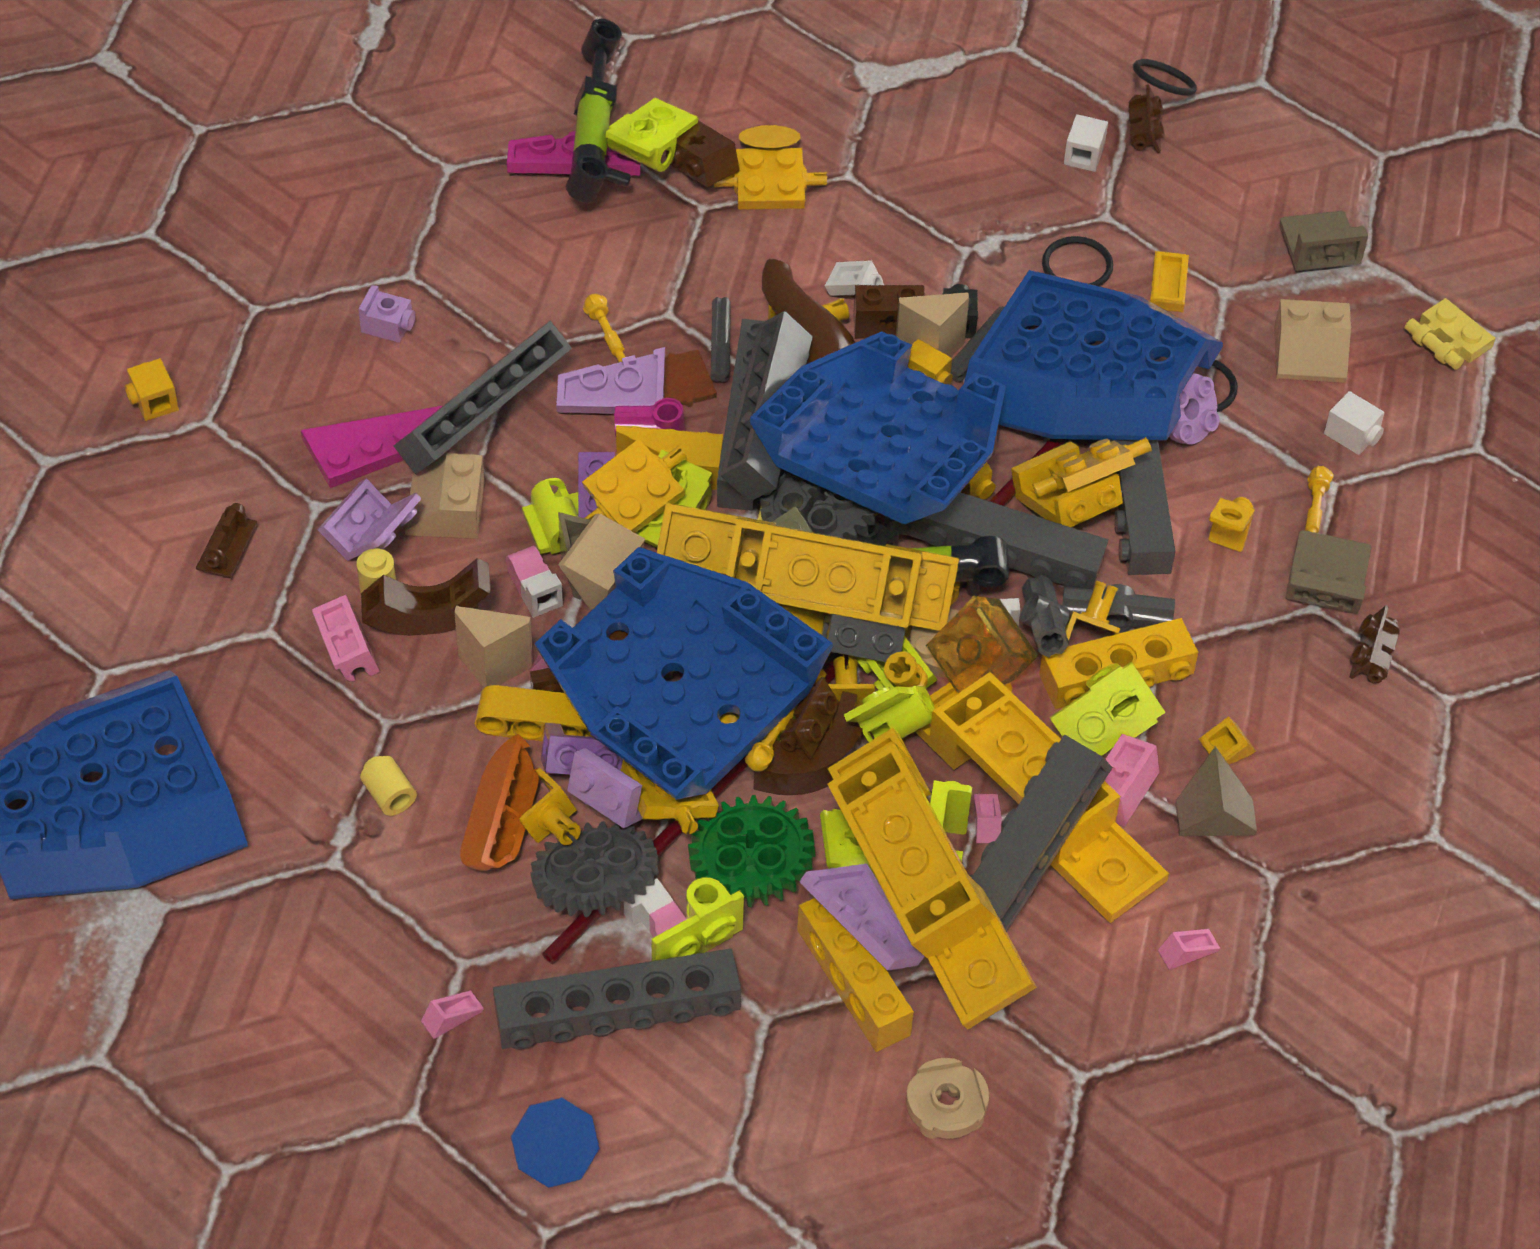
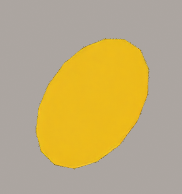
[739,125,801,148]

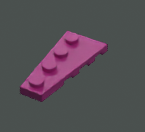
[507,131,641,176]
[301,406,442,488]

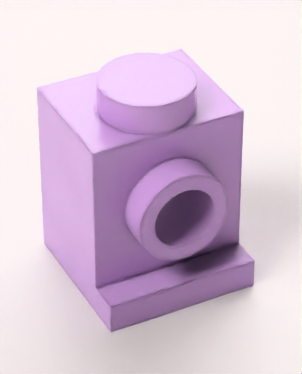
[358,285,415,343]

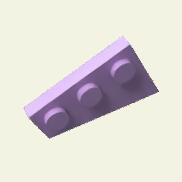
[556,347,665,414]
[800,864,925,971]

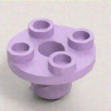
[1169,374,1220,444]

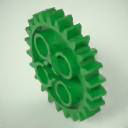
[688,795,816,907]

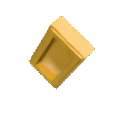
[1150,251,1189,312]

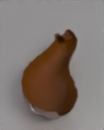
[762,259,855,364]

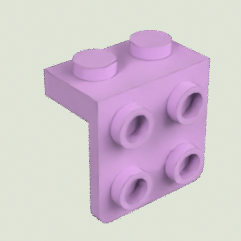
[317,478,421,561]
[567,748,643,828]

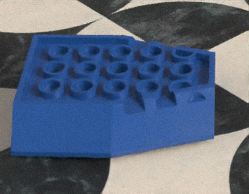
[964,270,1223,440]
[750,331,1006,525]
[535,547,833,799]
[0,670,248,900]

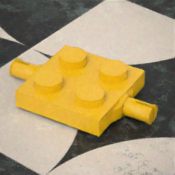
[714,148,827,210]
[1032,437,1152,498]
[582,438,687,533]
[620,759,719,834]

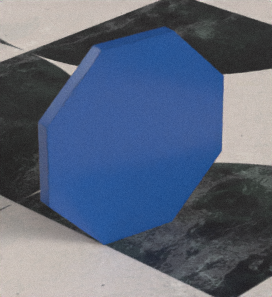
[511,1097,599,1188]

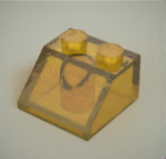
[926,596,1038,693]

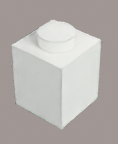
[1064,114,1108,172]
[1324,391,1385,455]

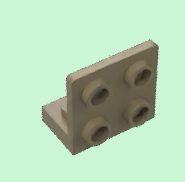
[1280,211,1368,271]
[1285,530,1372,614]

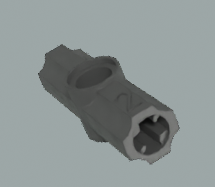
[1020,575,1070,657]
[1062,584,1175,633]

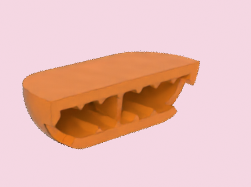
[460,734,539,871]

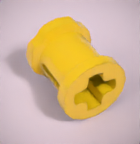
[884,651,928,687]

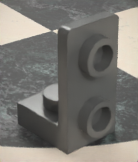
[821,614,905,662]

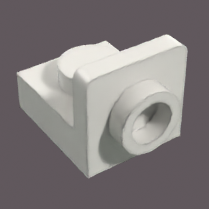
[825,260,884,296]

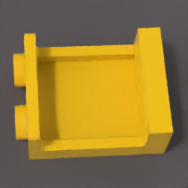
[1011,441,1123,527]

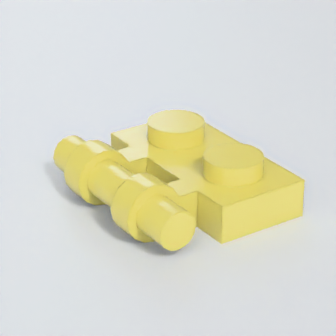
[1405,298,1496,370]

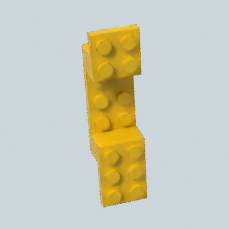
[657,503,959,632]
[915,672,1169,923]
[827,728,1037,1029]

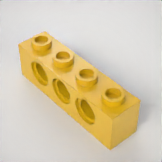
[1039,618,1198,709]
[797,898,914,1052]

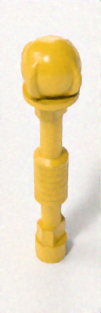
[583,294,626,362]
[1305,466,1334,533]
[745,707,796,772]

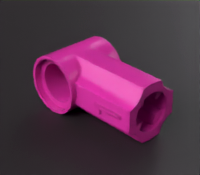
[614,398,686,437]

